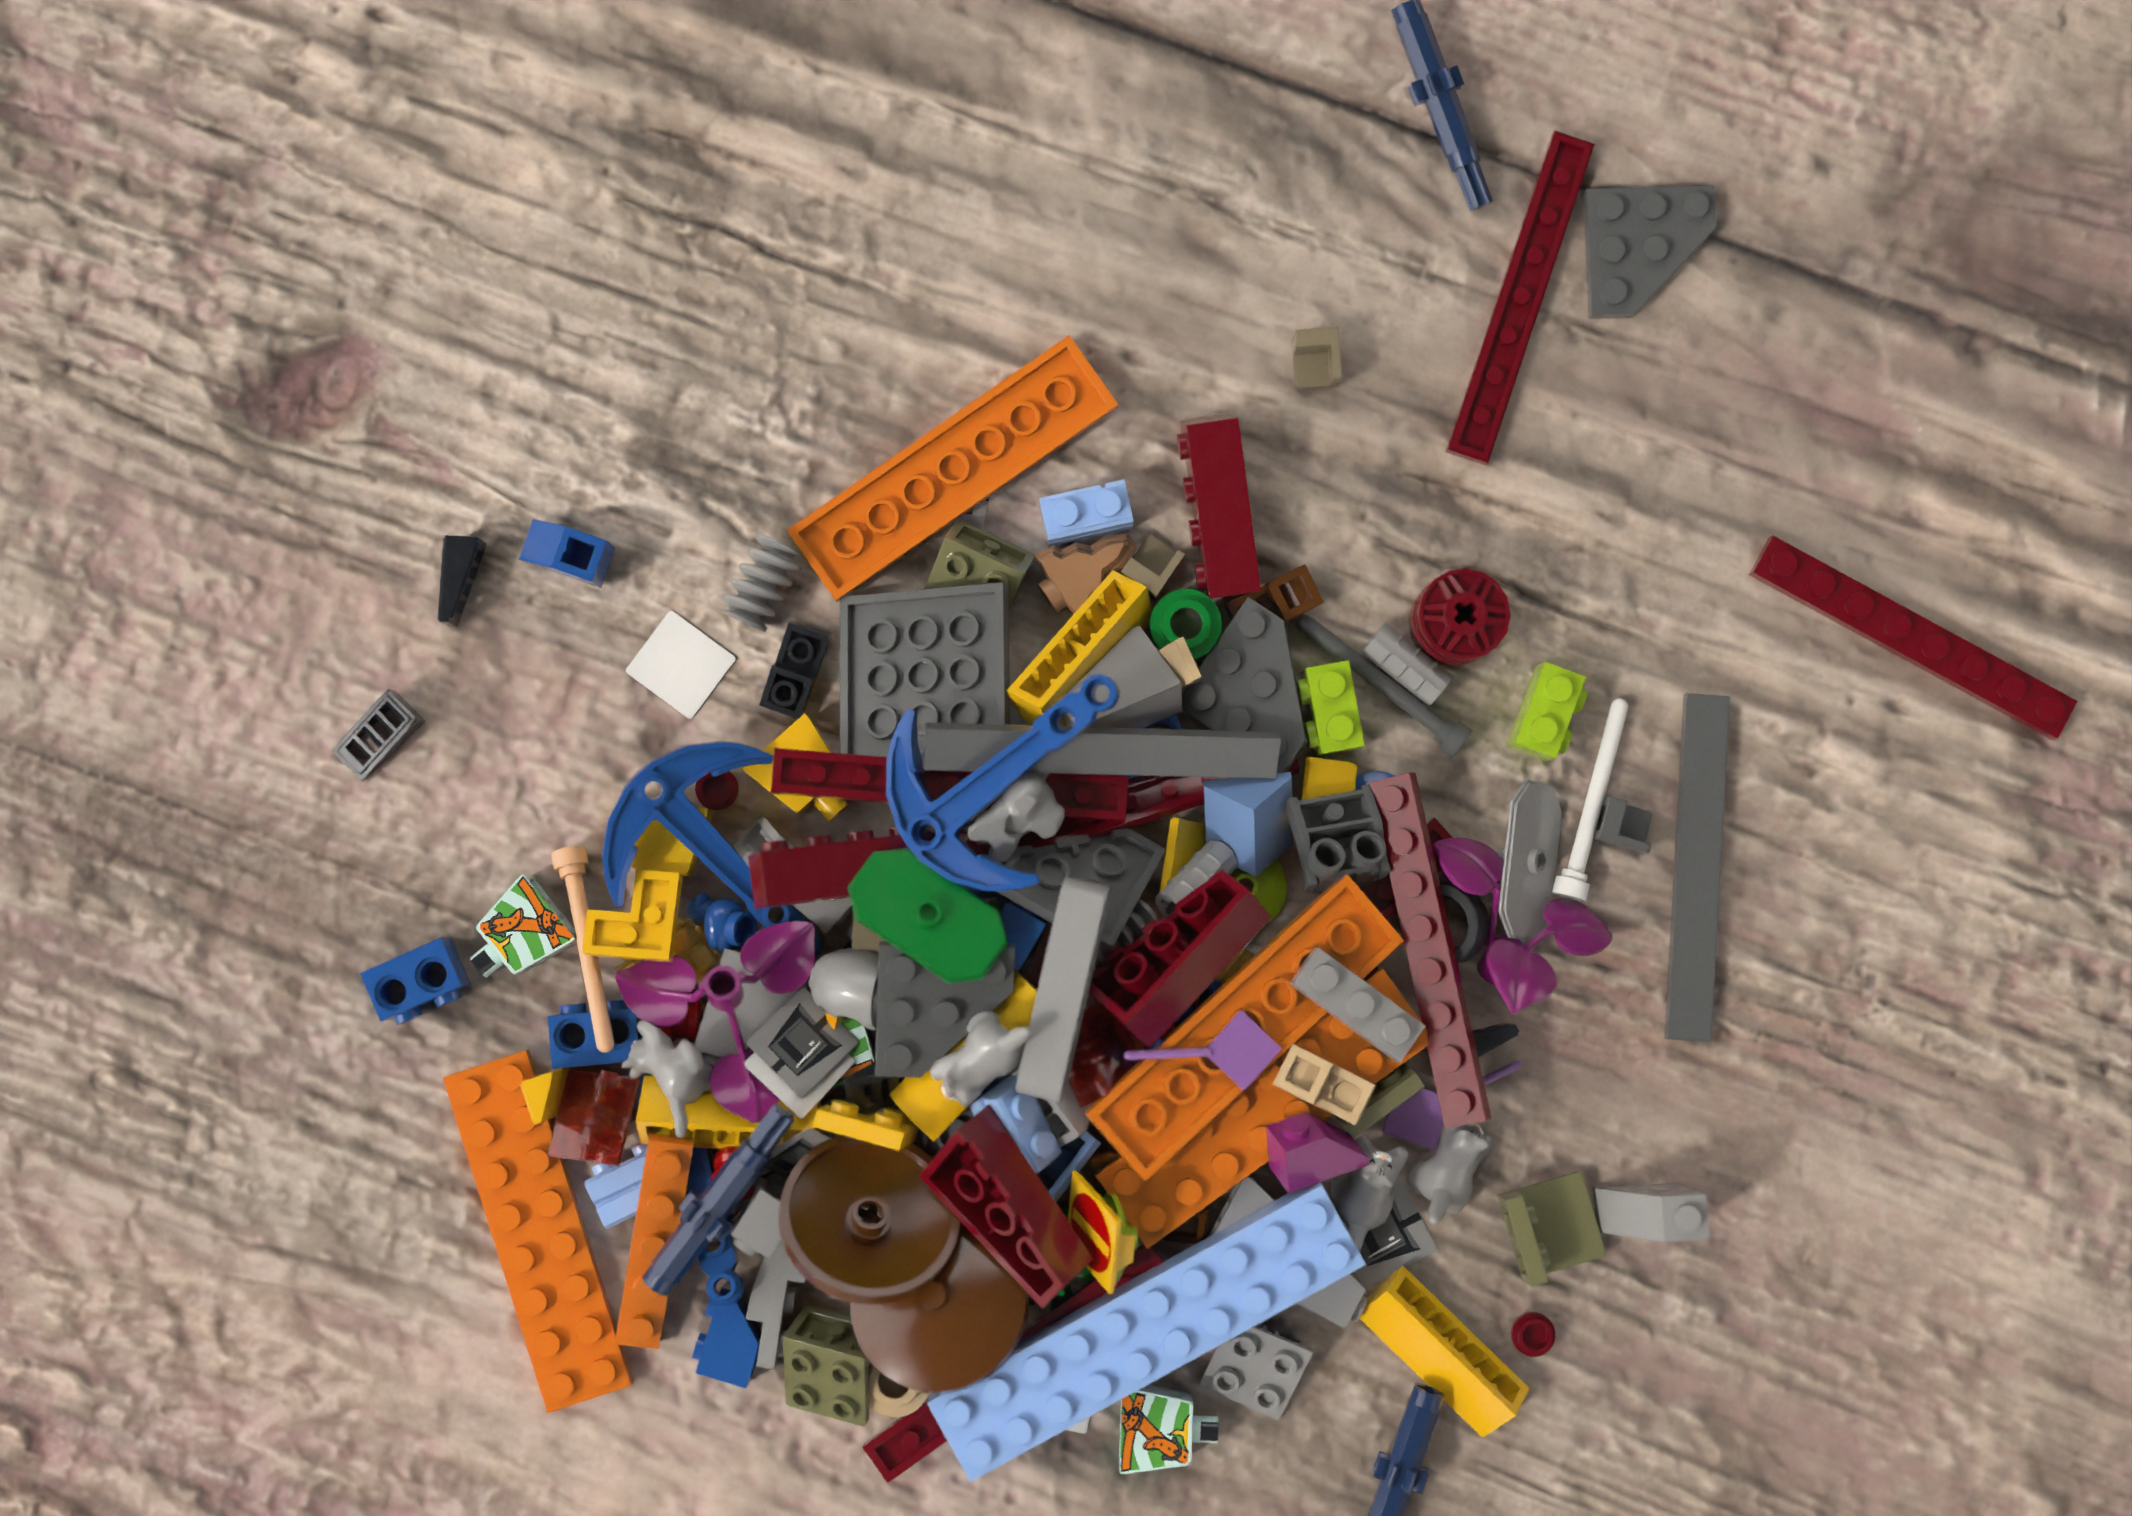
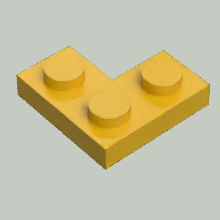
[582,869,683,963]
[813,1100,919,1151]

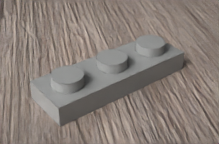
[1289,947,1425,1063]

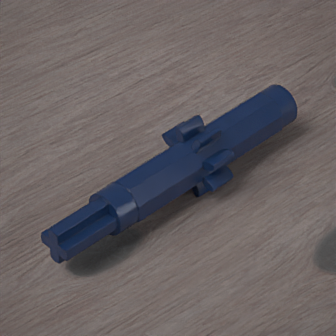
[1391,0,1493,211]
[642,1104,795,1296]
[1368,1383,1445,1516]

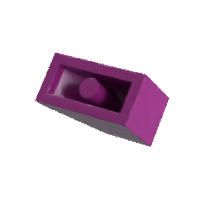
[1266,1112,1369,1193]

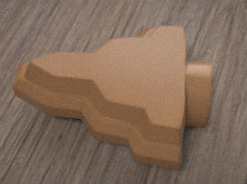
[1034,533,1136,614]

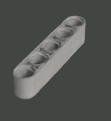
[1016,876,1111,1103]

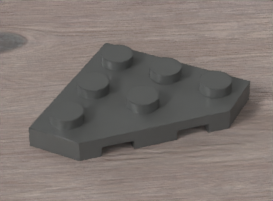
[1583,186,1716,319]
[1182,597,1308,773]
[996,828,1166,955]
[875,941,1015,1077]

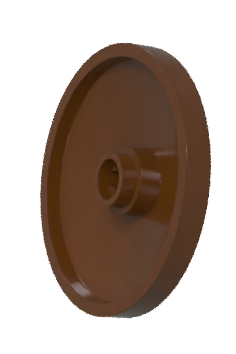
[778,1135,960,1304]
[850,1221,1029,1394]

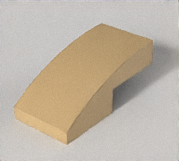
[1159,637,1202,690]
[1273,1044,1376,1126]

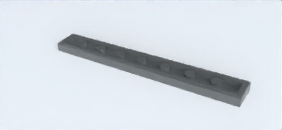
[1664,693,1730,1042]
[923,722,1281,779]

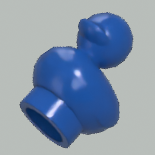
[686,892,756,953]

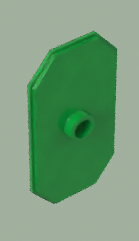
[848,848,1008,984]

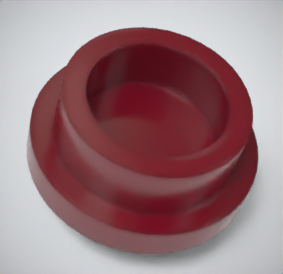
[695,771,739,810]
[1511,1312,1556,1357]

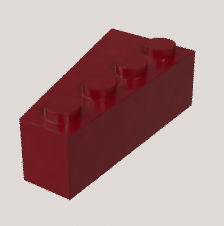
[1177,413,1261,599]
[748,827,932,909]
[1088,870,1272,1049]
[919,1104,1093,1309]

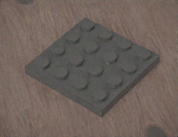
[840,582,1010,760]

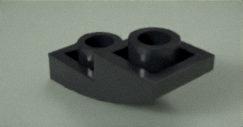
[759,621,831,719]

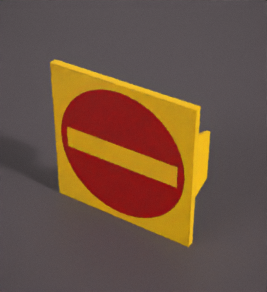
[1068,1170,1136,1295]

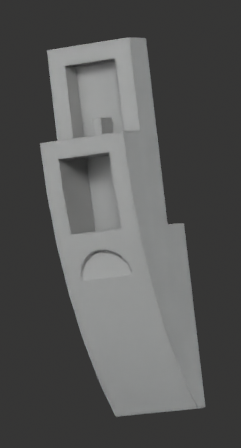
[746,1240,807,1369]

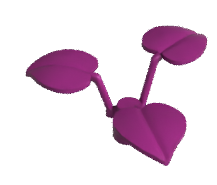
[1432,837,1612,1014]
[615,921,815,1123]

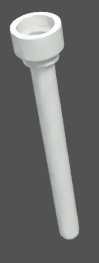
[1552,698,1628,902]

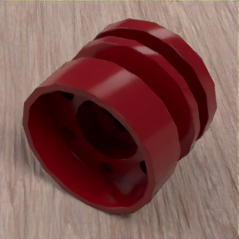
[1408,568,1511,667]

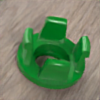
[1150,589,1222,660]

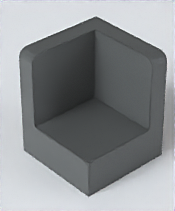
[1593,796,1652,854]

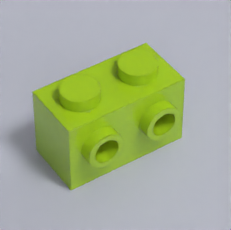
[1297,660,1365,757]
[1506,661,1588,761]

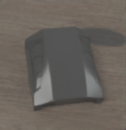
[1286,784,1391,895]

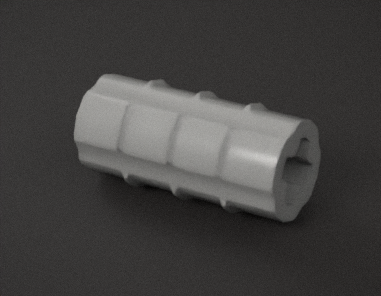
[1361,622,1453,706]
[1155,840,1238,918]

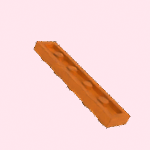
[615,1133,693,1349]

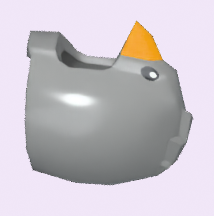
[808,948,879,1031]

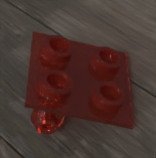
[1068,1004,1140,1108]
[548,1070,640,1167]

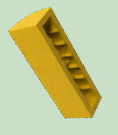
[1007,570,1153,726]
[889,968,1037,1141]
[636,1075,821,1149]
[1359,1265,1530,1438]

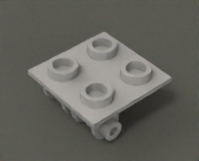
[1198,1325,1314,1421]

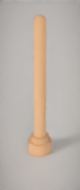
[551,846,614,1053]

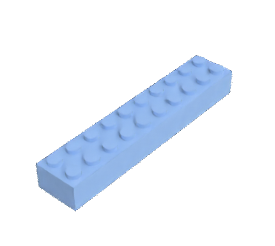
[927,1182,1366,1482]

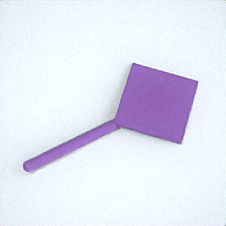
[1124,1010,1282,1091]
[1382,1060,1522,1150]

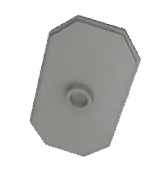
[1498,780,1562,940]

